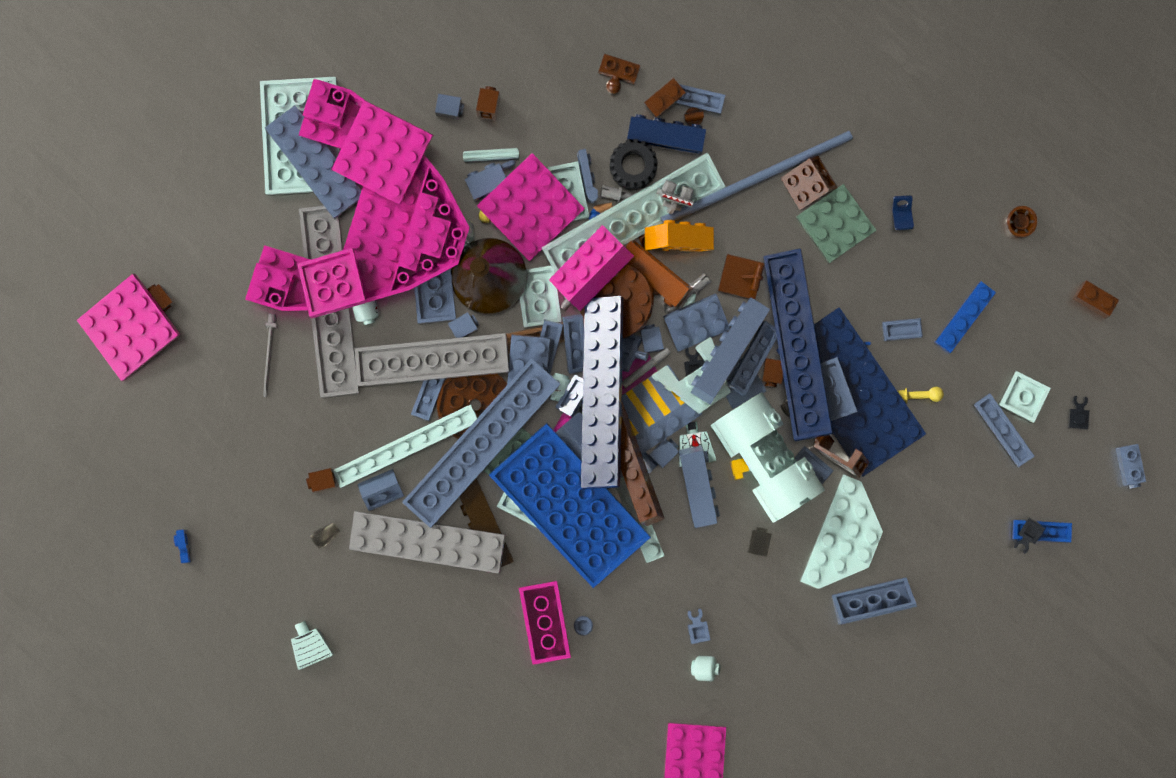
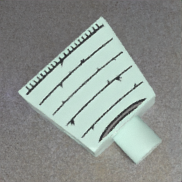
[291,621,334,670]

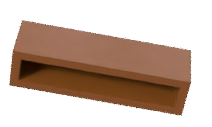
[626,241,693,307]

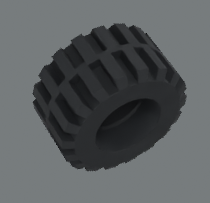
[610,139,658,190]

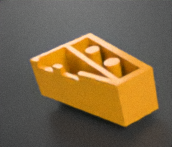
[645,220,714,252]

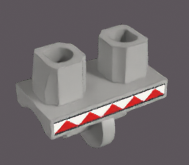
[657,180,694,214]

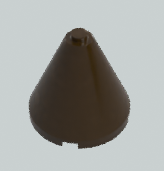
[451,238,528,315]

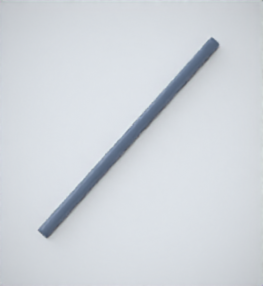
[660,131,853,224]

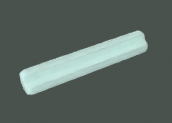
[463,148,519,162]

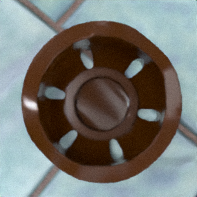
[1007,206,1037,237]

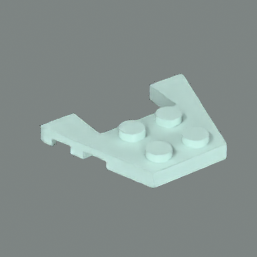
[651,337,730,414]

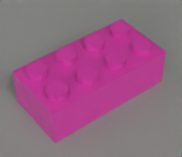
[549,225,634,311]
[519,581,571,665]

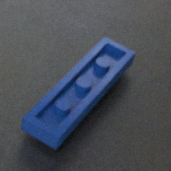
[934,281,996,354]

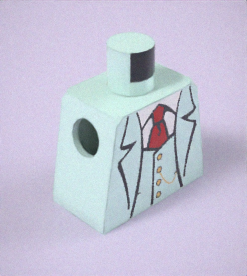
[679,421,716,467]

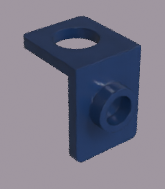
[892,195,914,230]

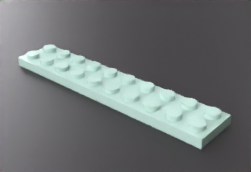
[542,153,725,273]

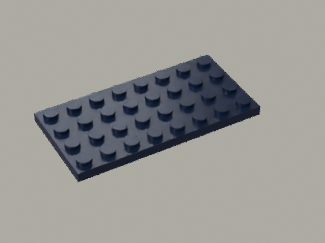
[776,307,926,477]

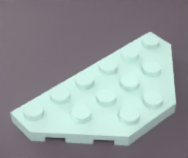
[800,474,883,589]

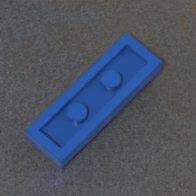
[1012,520,1072,543]

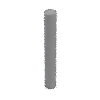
[622,347,671,389]

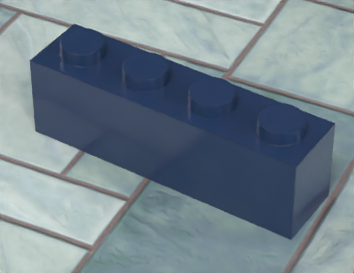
[627,114,706,155]

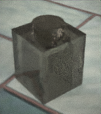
[747,527,772,557]

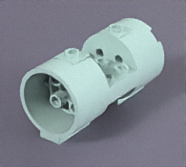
[711,392,825,523]

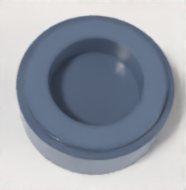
[574,616,593,636]

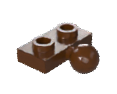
[598,54,640,94]

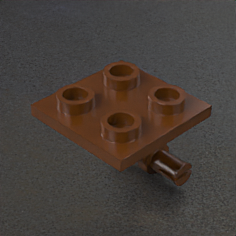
[718,254,765,299]

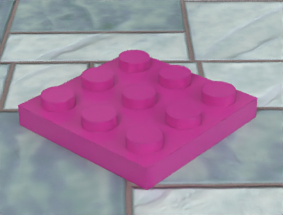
[297,248,367,319]
[664,723,726,778]

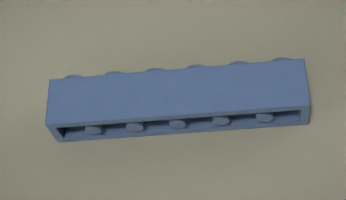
[691,297,770,405]

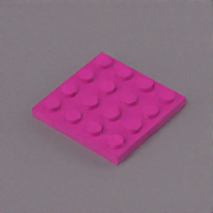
[331,100,434,204]
[477,153,585,261]
[77,274,181,381]

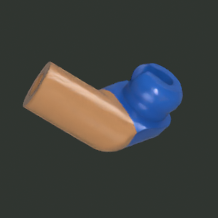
[589,202,613,220]

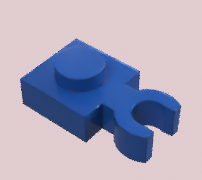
[174,529,191,563]

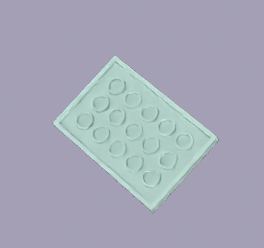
[260,77,340,195]

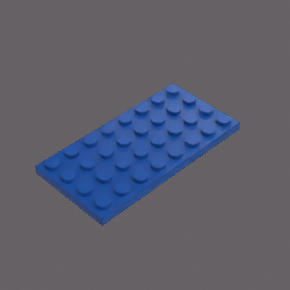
[489,423,651,588]

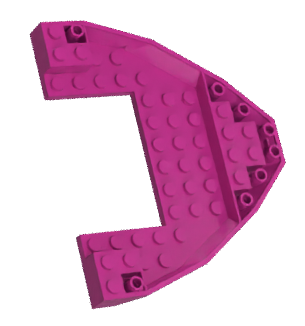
[245,79,470,311]

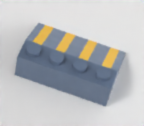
[622,365,702,454]

